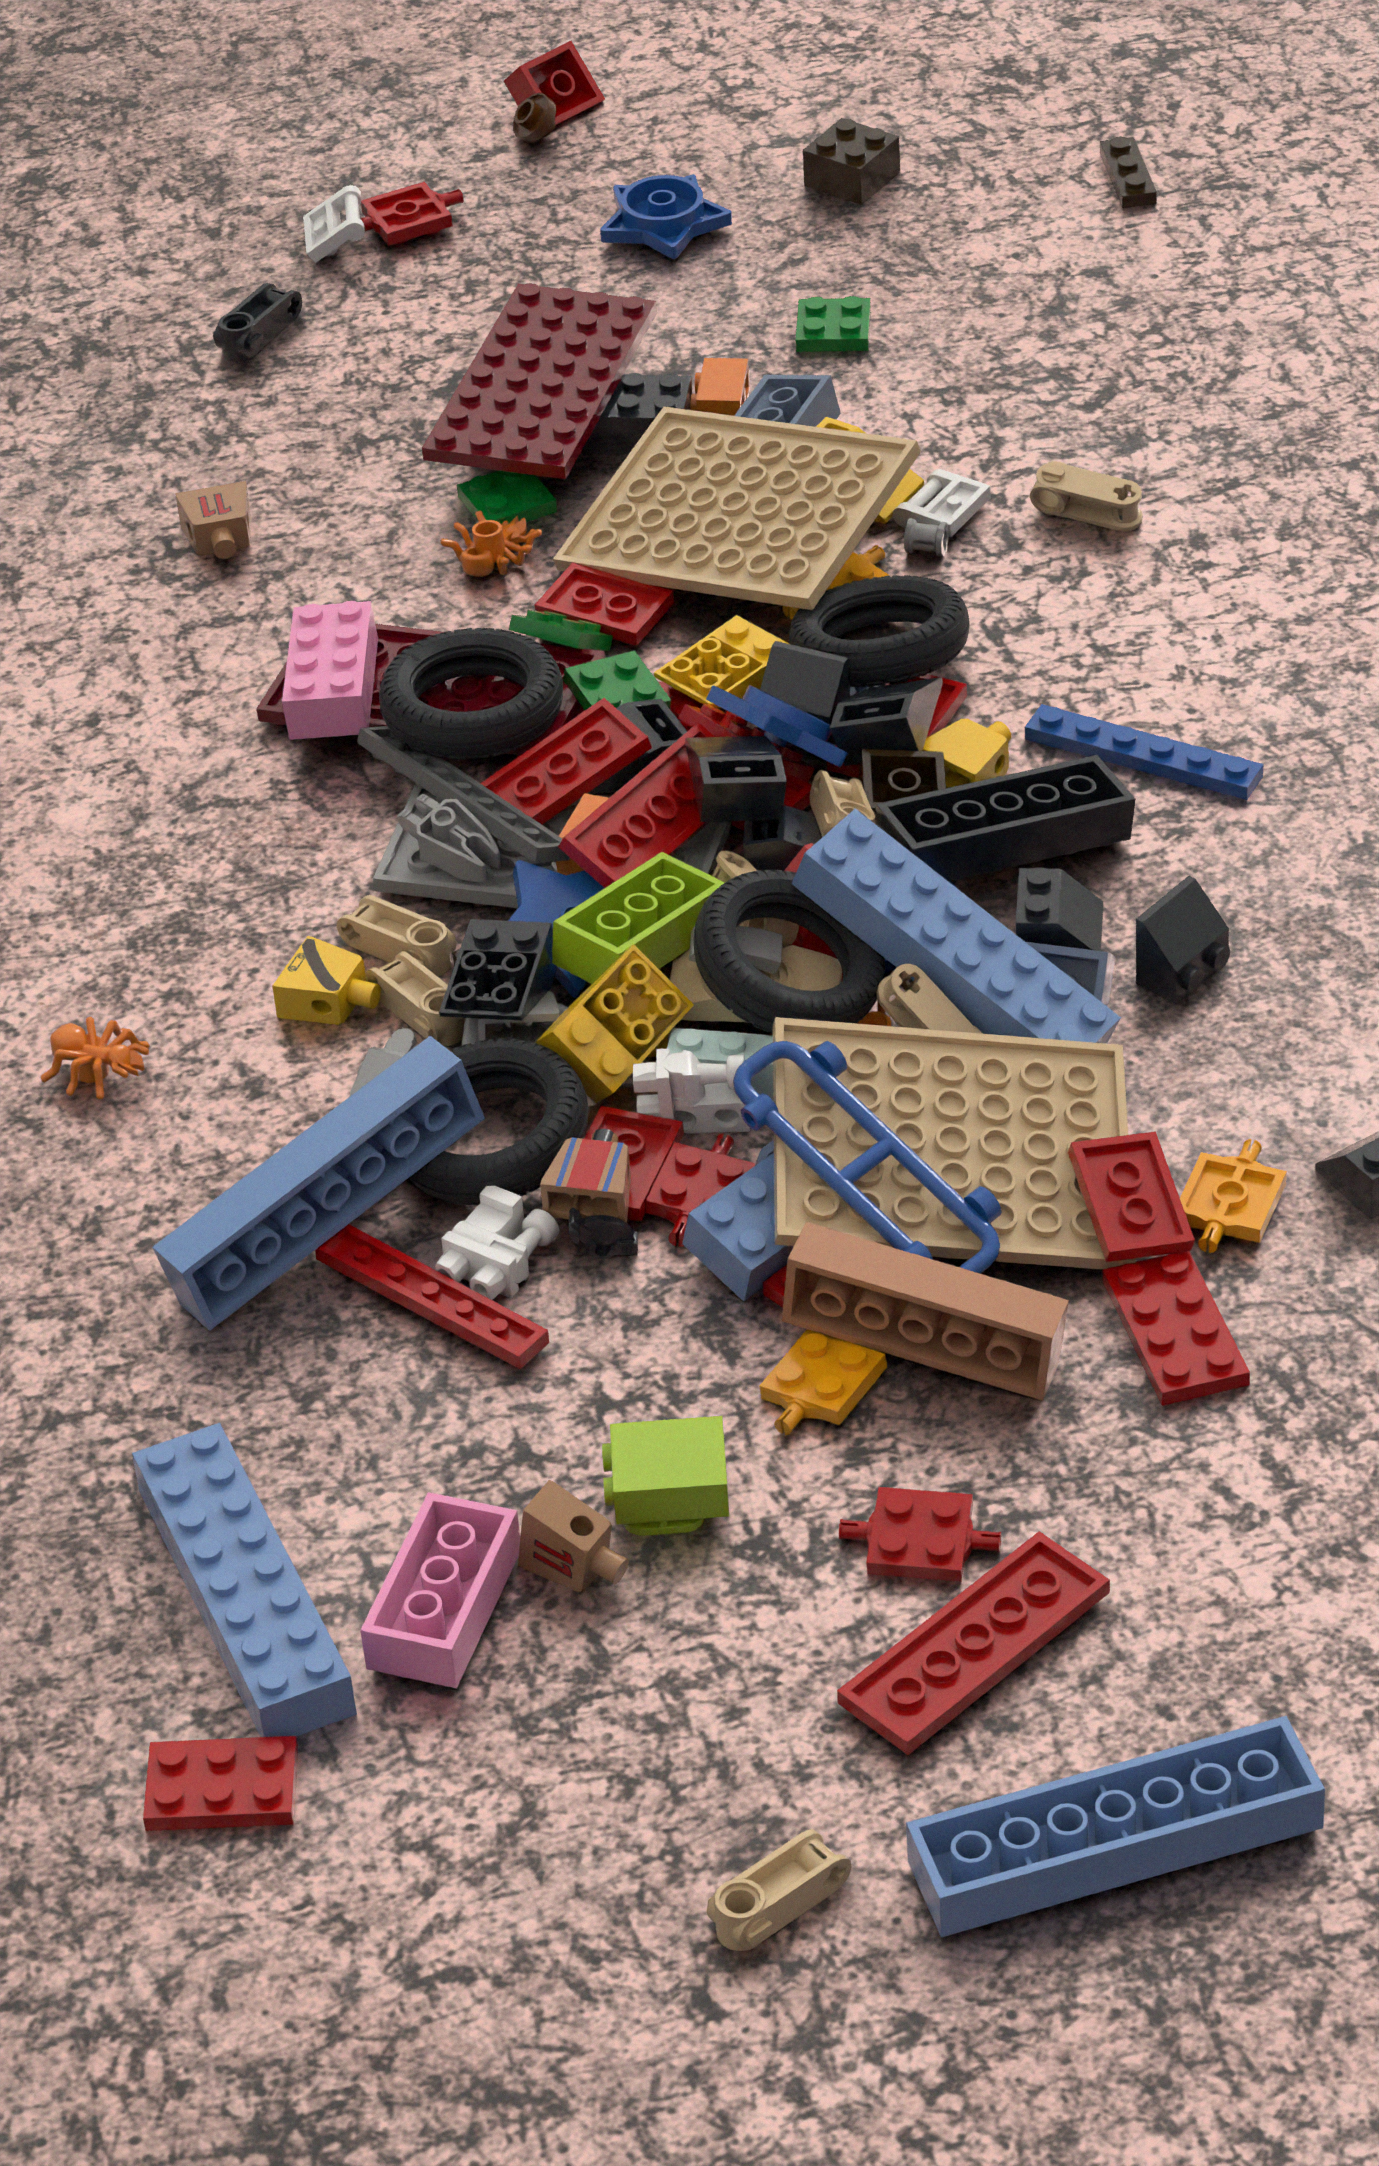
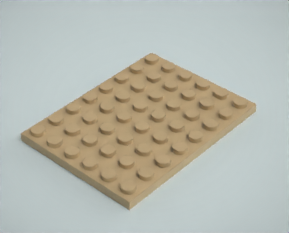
[553,407,921,610]
[773,1017,1136,1269]

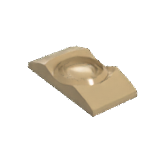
[670,945,842,1022]

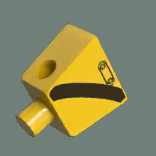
[272,936,381,1025]

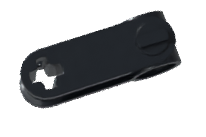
[213,283,302,362]

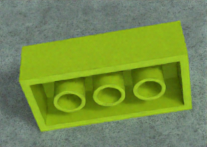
[552,852,725,984]

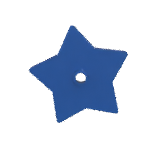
[600,174,732,259]
[706,685,848,768]
[508,860,605,998]

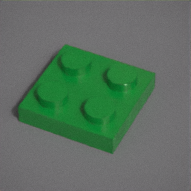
[795,296,871,352]
[457,470,557,525]
[508,609,613,651]
[563,650,671,710]

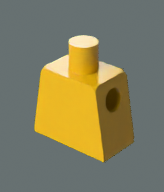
[922,718,1012,788]

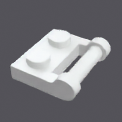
[303,185,365,263]
[893,469,991,537]

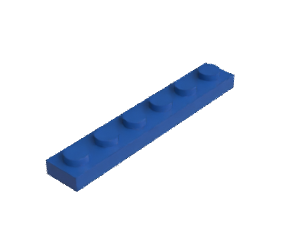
[1025,704,1264,800]

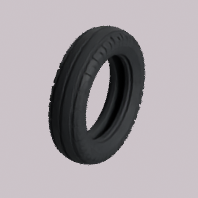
[789,575,970,688]
[379,628,563,760]
[693,870,885,1033]
[408,1038,588,1206]

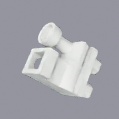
[633,1048,750,1133]
[435,1186,559,1300]

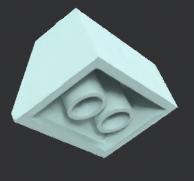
[667,1028,773,1100]

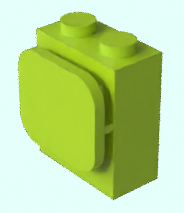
[602,1416,730,1536]

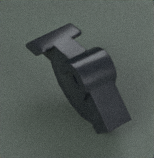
[569,1208,638,1259]

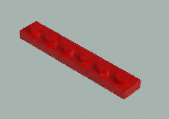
[315,1224,550,1369]

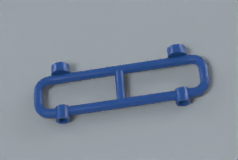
[733,1041,1002,1274]

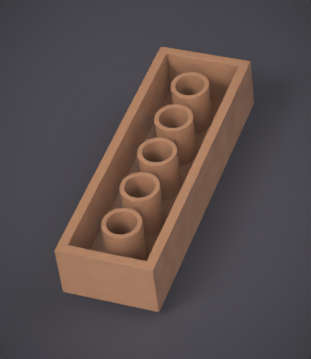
[782,1222,1069,1401]

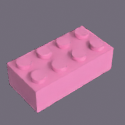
[282,601,378,740]
[360,1492,520,1688]

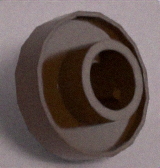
[513,93,556,144]

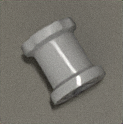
[904,518,949,557]

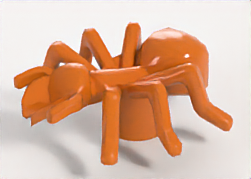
[440,511,542,578]
[41,1017,150,1099]

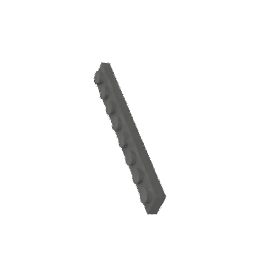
[358,726,570,867]

